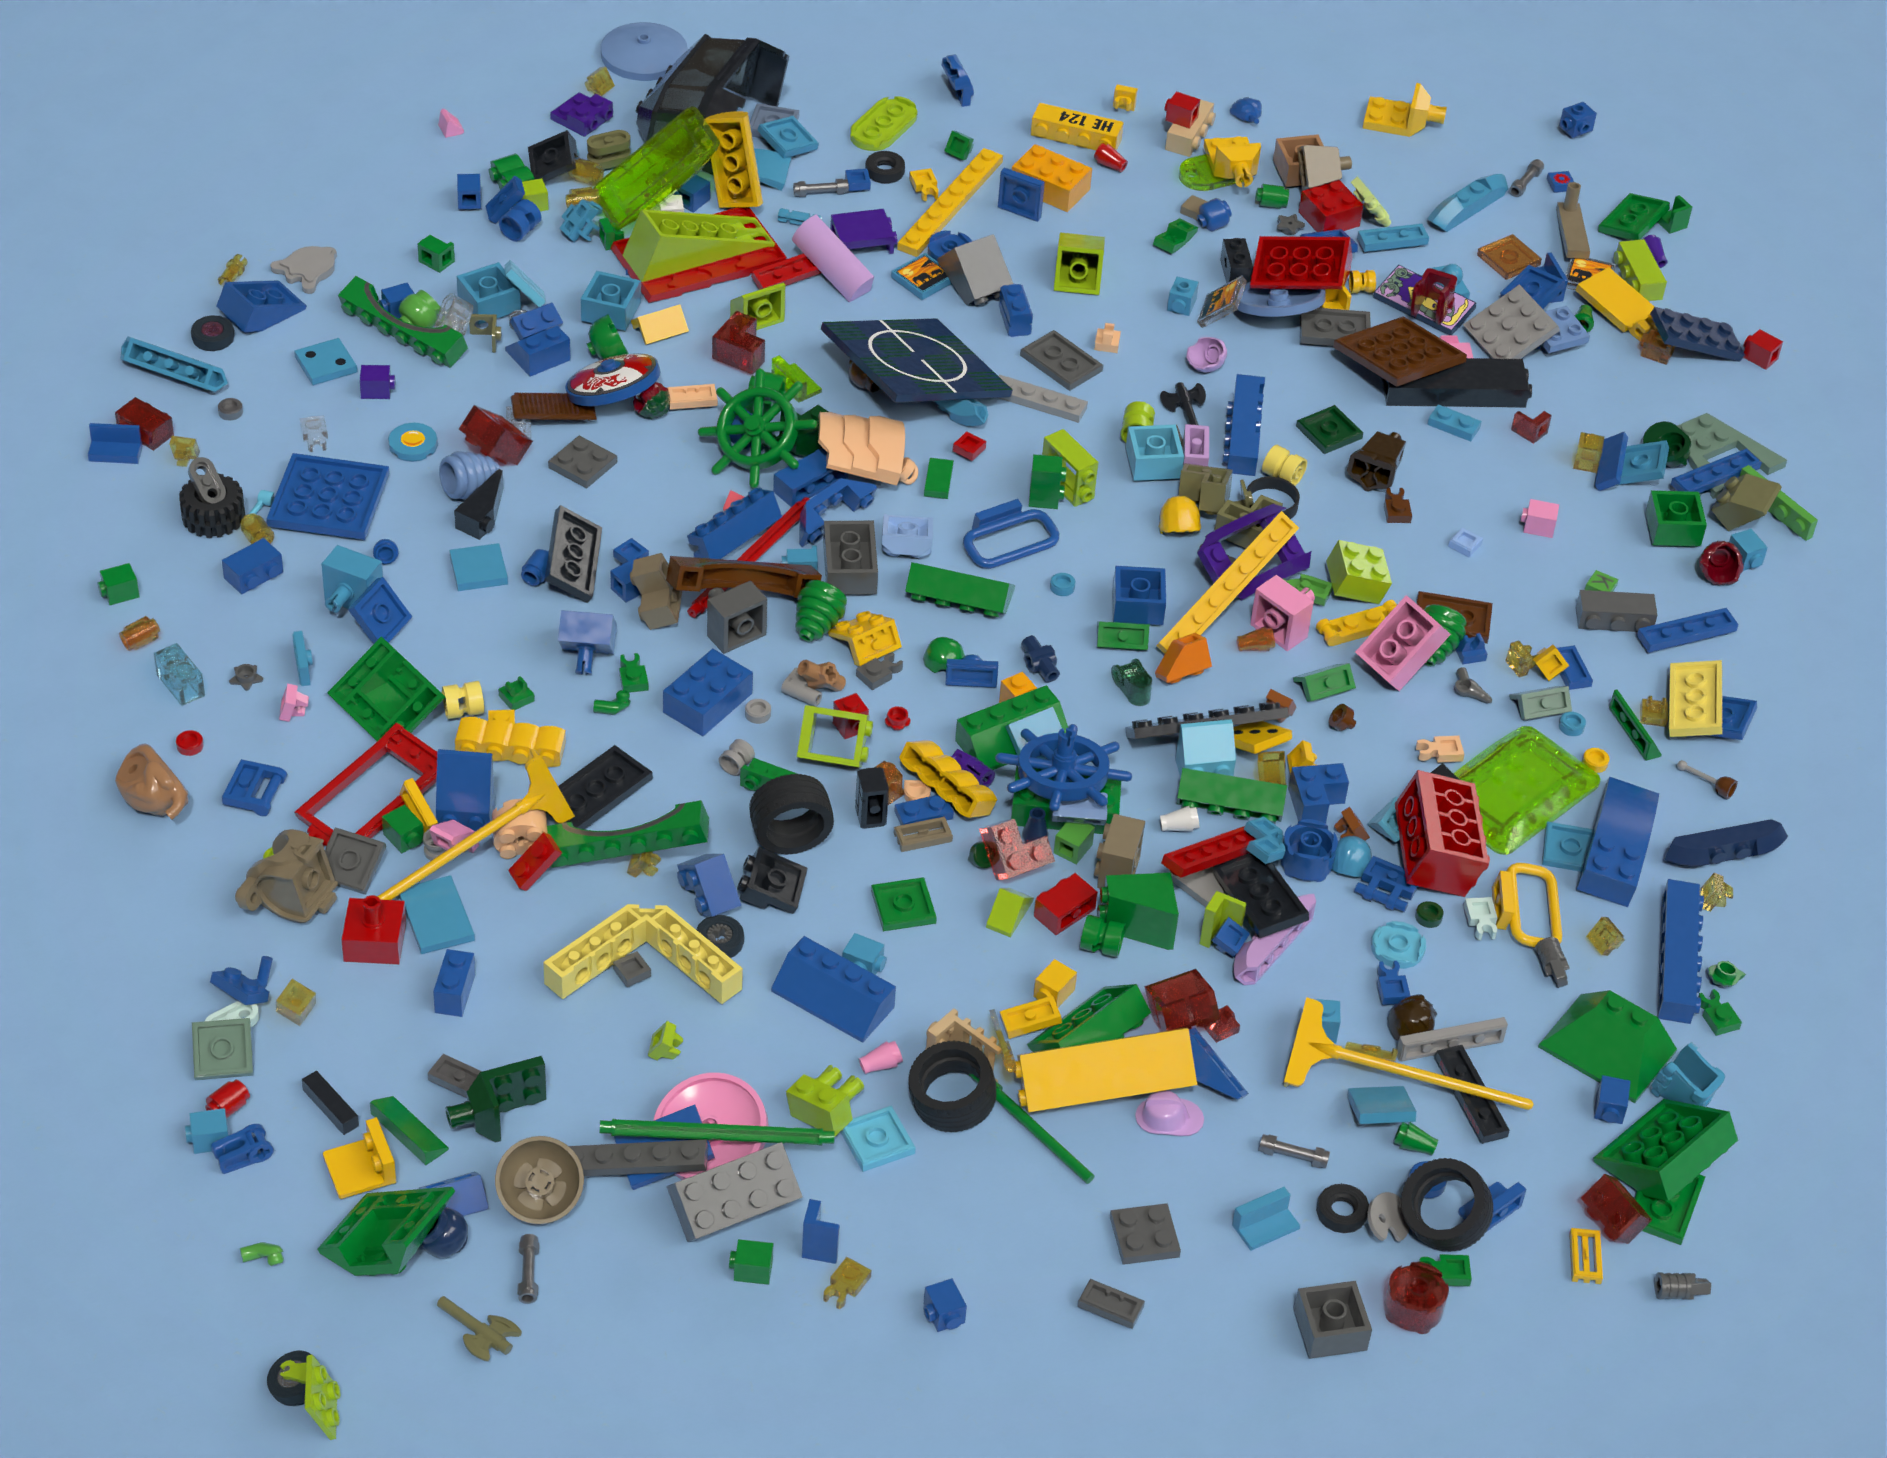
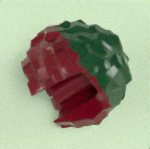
[633,382,670,419]

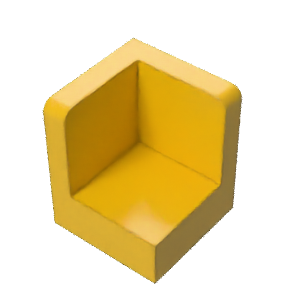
[1320,285,1352,310]

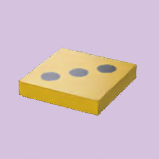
[1233,721,1292,754]

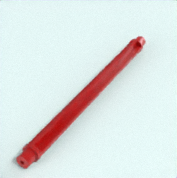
[687,497,809,618]

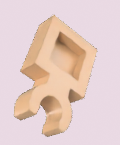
[1416,735,1464,762]

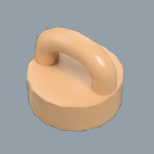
[899,457,918,485]

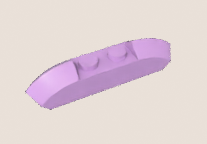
[1234,894,1316,985]

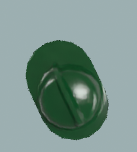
[1643,421,1691,467]

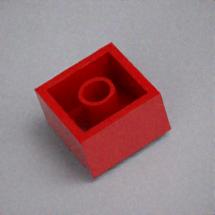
[1299,180,1364,232]

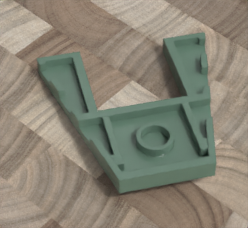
[1677,413,1787,499]

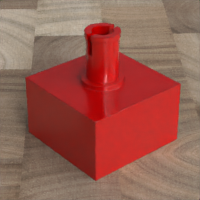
[342,895,406,965]

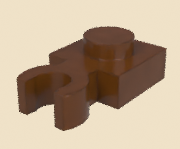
[1384,488,1412,523]

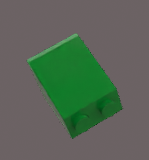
[1097,872,1179,950]

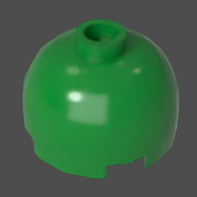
[586,314,629,360]

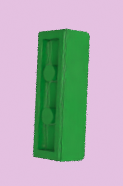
[1609,689,1662,761]
[370,1096,449,1165]

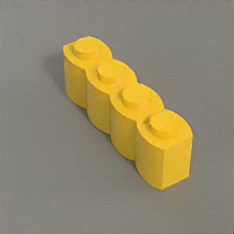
[455,717,566,767]
[899,740,997,818]

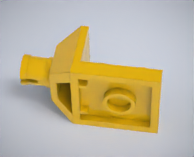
[1363,83,1447,137]
[1203,136,1261,187]

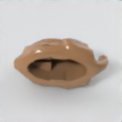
[115,743,189,820]

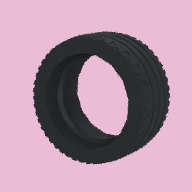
[749,774,834,855]
[908,1040,996,1132]
[1401,1158,1494,1252]

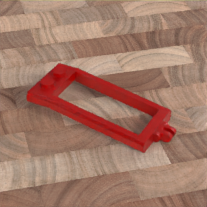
[294,723,437,847]

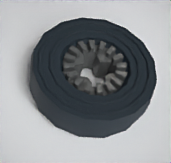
[696,915,745,958]

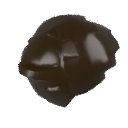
[1388,994,1437,1041]

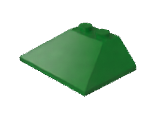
[327,636,445,741]
[1538,990,1677,1103]
[317,1187,455,1276]

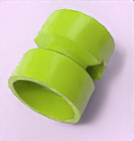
[1121,401,1155,443]

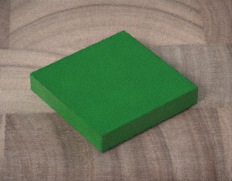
[871,877,937,932]

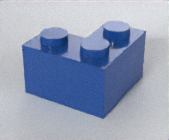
[1288,763,1349,824]
[677,854,741,917]

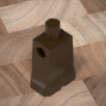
[1347,431,1406,491]

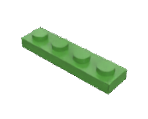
[1740,465,1818,541]

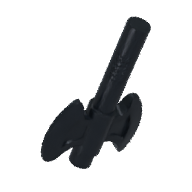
[1160,382,1206,425]

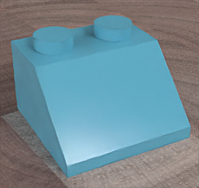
[1175,719,1236,777]

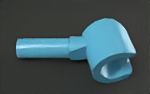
[247,490,274,519]

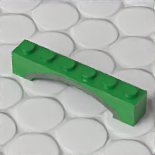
[338,276,468,368]
[547,800,709,868]

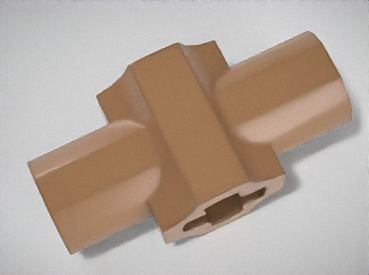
[797,660,846,692]

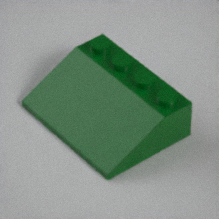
[1593,1099,1738,1201]

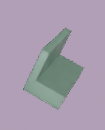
[1509,686,1572,720]

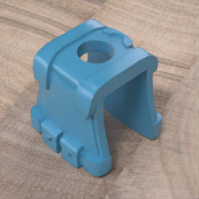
[1651,1042,1725,1107]

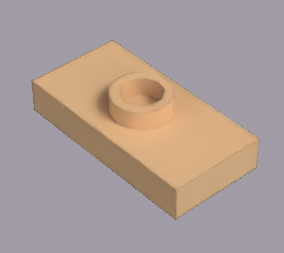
[667,384,718,410]

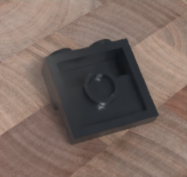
[528,130,578,182]
[737,847,808,914]

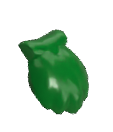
[1708,961,1746,987]

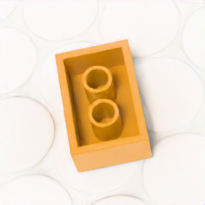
[1012,144,1092,212]

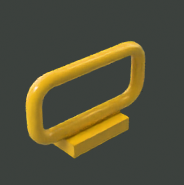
[1492,863,1563,948]

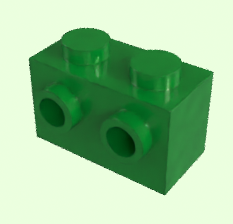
[1029,454,1067,509]

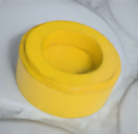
[1582,748,1610,773]

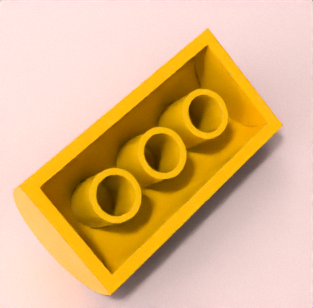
[704,111,763,208]

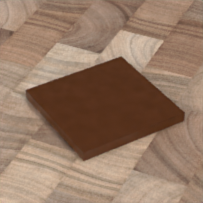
[1333,316,1467,387]

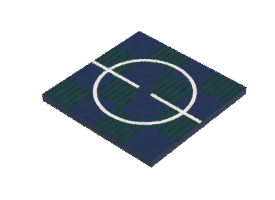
[821,318,1013,403]

